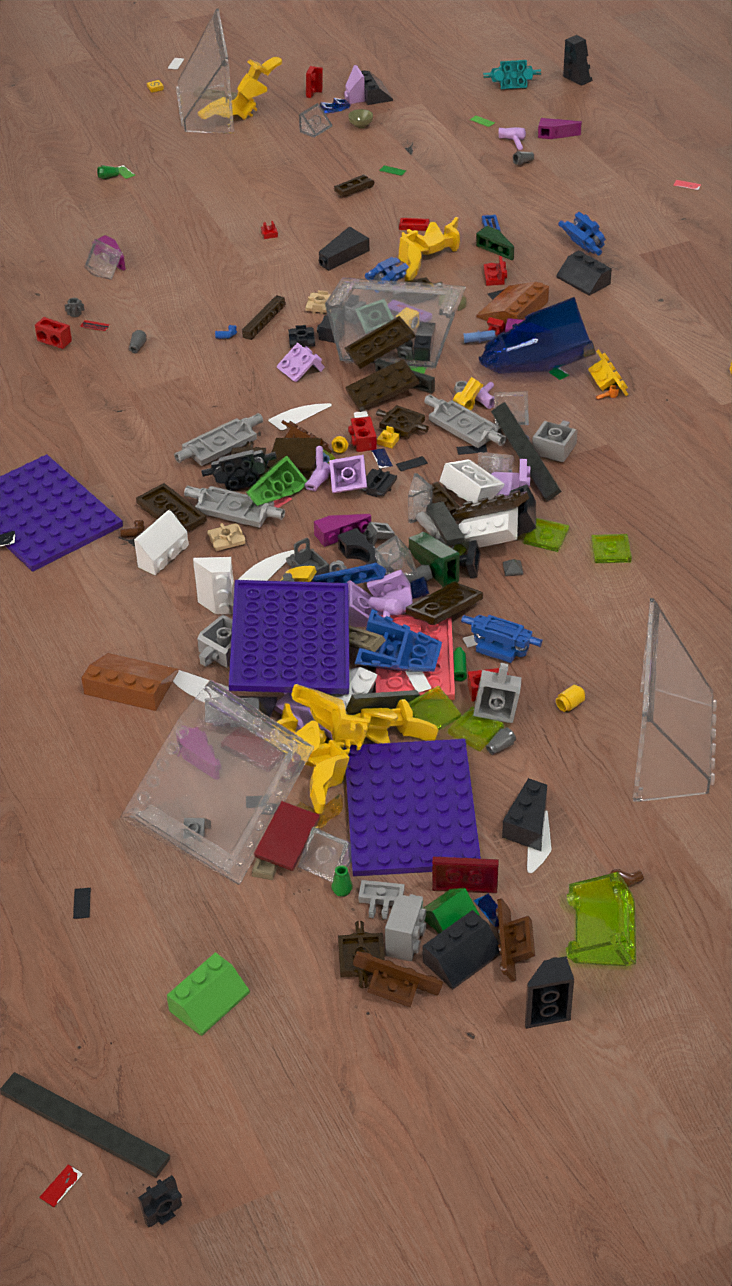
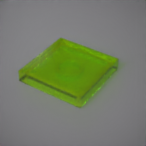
[524,518,570,552]
[591,534,632,563]
[409,685,461,730]
[448,707,504,752]

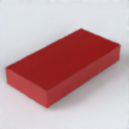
[399,218,430,231]

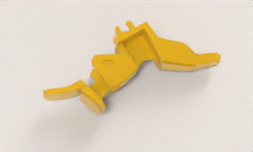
[197,57,282,120]
[398,217,460,282]
[291,684,438,750]
[270,703,350,814]

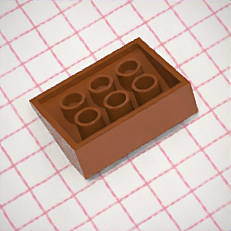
[476,281,549,325]
[81,653,179,711]

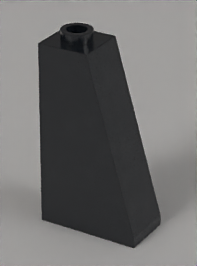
[318,227,370,271]

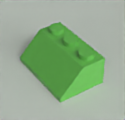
[167,952,250,1036]

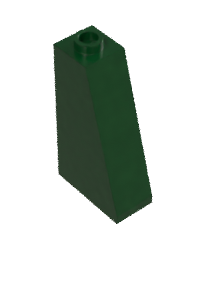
[409,532,460,587]

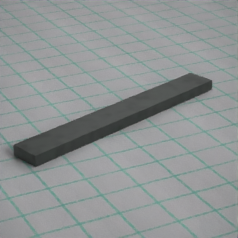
[491,402,562,502]
[0,1072,170,1178]

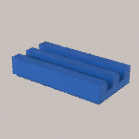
[482,215,501,232]

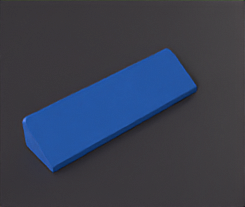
[312,563,386,584]

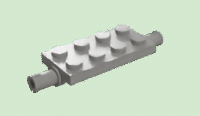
[424,394,506,448]
[174,413,263,466]
[184,485,285,528]

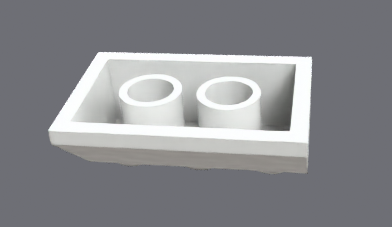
[439,459,505,503]
[459,508,518,550]
[134,510,189,575]
[193,557,234,614]
[328,667,378,715]

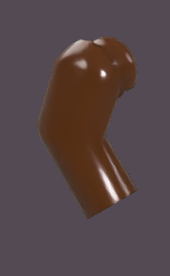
[120,520,145,537]
[610,869,644,887]

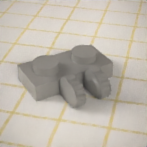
[358,880,405,919]

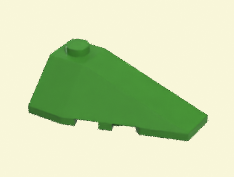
[246,456,307,506]

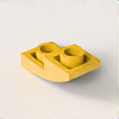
[280,566,317,582]

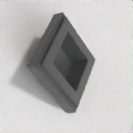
[503,559,523,576]

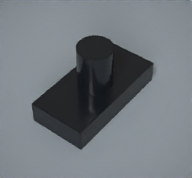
[459,540,481,579]

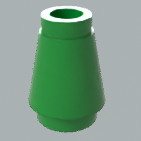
[97,165,119,179]
[331,865,353,897]

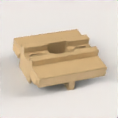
[305,290,335,314]
[207,523,245,551]

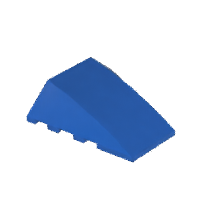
[355,609,442,672]

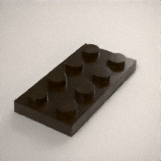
[345,316,415,369]
[345,359,419,412]
[136,483,207,532]
[451,490,529,521]
[406,582,483,625]

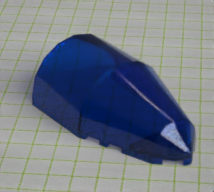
[479,297,596,374]

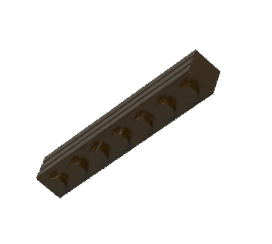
[242,295,286,340]

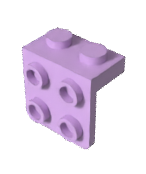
[277,343,325,382]
[491,459,530,496]
[367,570,413,615]

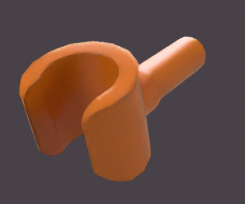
[596,385,619,400]

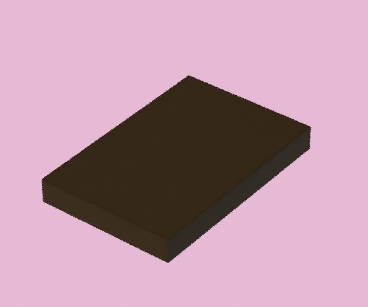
[267,438,324,471]

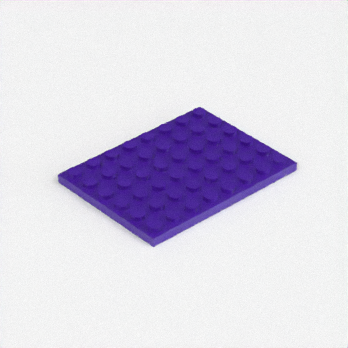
[0,454,123,572]
[229,580,349,694]
[344,739,481,877]

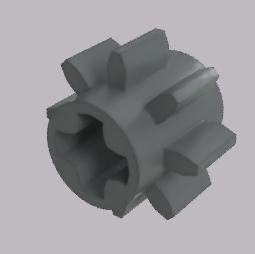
[64,298,85,317]

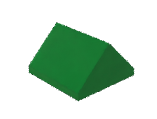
[423,888,480,933]

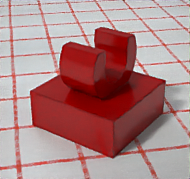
[261,221,278,239]
[487,317,506,337]

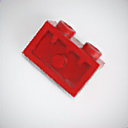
[306,66,323,98]
[483,256,507,286]

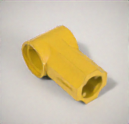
[453,377,483,411]

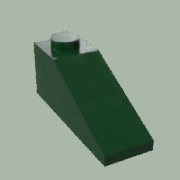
[476,226,514,260]

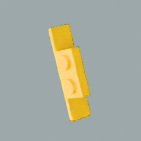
[588,349,629,396]

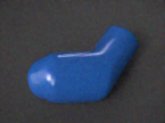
[215,325,237,339]

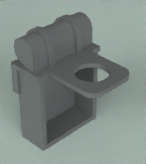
[286,538,329,581]

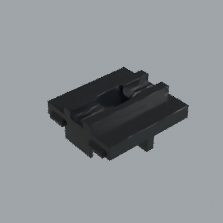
[288,325,315,348]
[361,468,397,497]
[138,1175,182,1228]

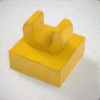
[377,426,399,449]

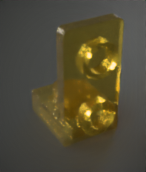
[296,794,343,833]

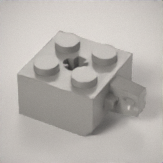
[532,420,578,462]
[197,614,232,668]
[473,663,522,723]
[385,894,426,962]

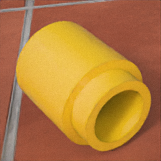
[555,685,585,712]

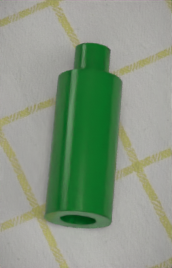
[453,647,467,682]

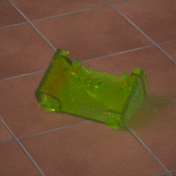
[566,872,636,966]

